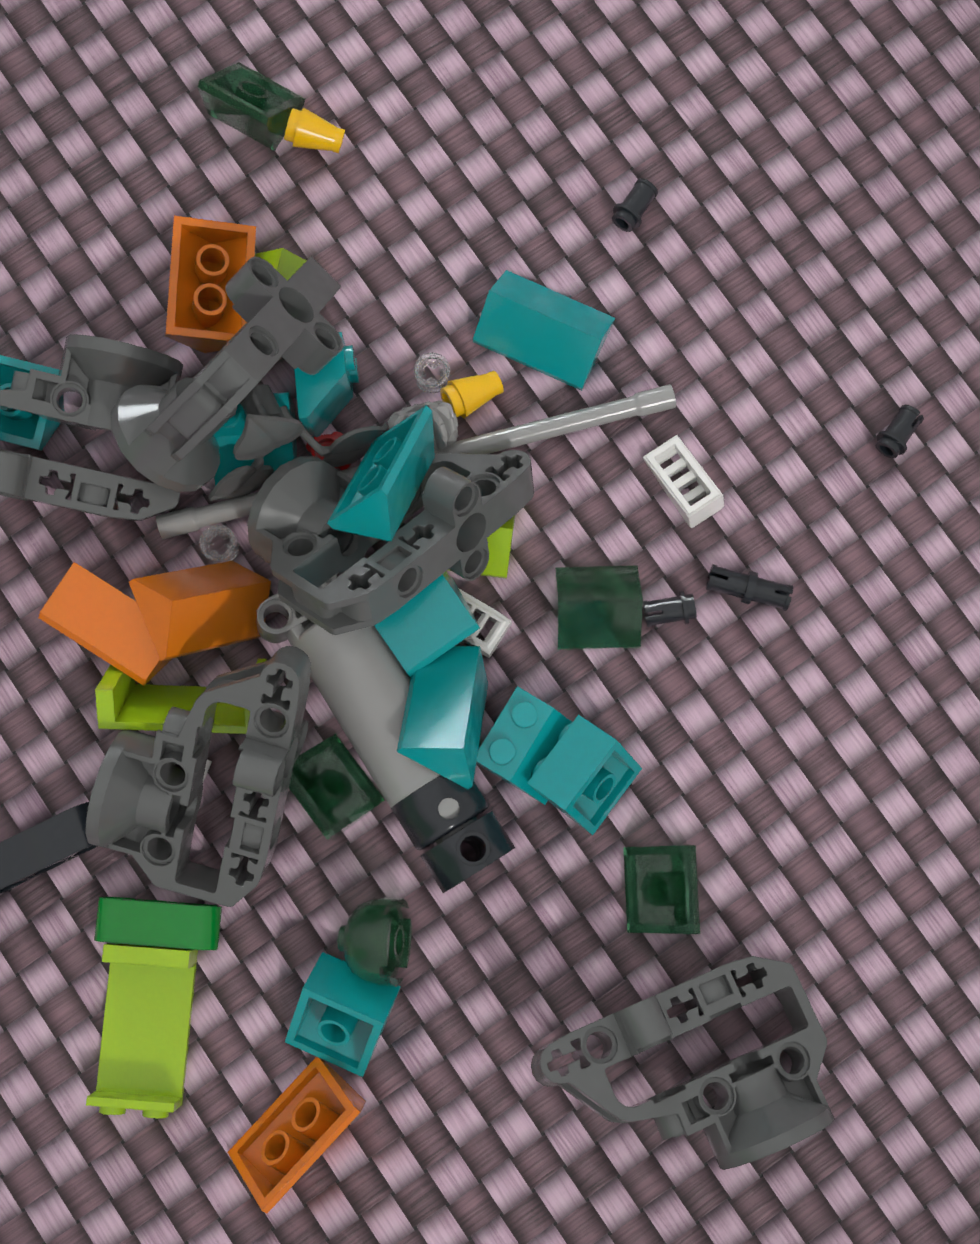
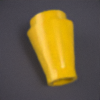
[284,107,345,153]
[440,370,504,419]

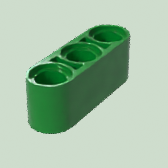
[94,896,222,950]

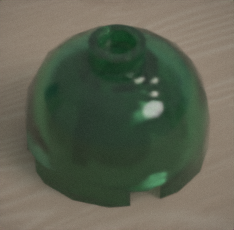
[337,897,412,987]

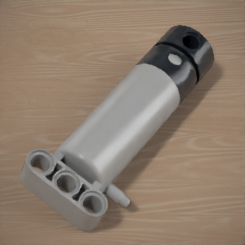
[257,571,515,893]

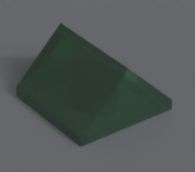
[198,62,305,151]
[555,565,643,650]
[289,734,385,840]
[623,845,700,934]

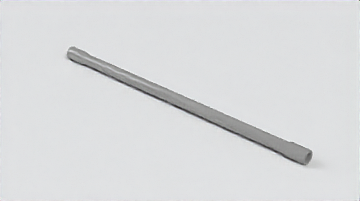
[156,384,676,540]

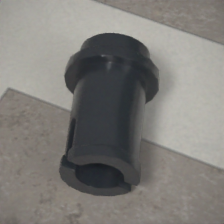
[612,178,658,232]
[875,405,924,459]
[643,591,697,627]

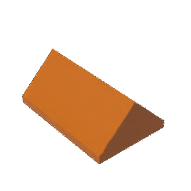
[165,215,256,353]
[129,561,271,661]
[38,562,173,686]
[227,1057,366,1213]

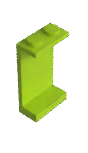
[95,658,267,734]
[86,943,198,1119]

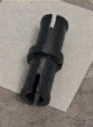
[706,564,794,611]

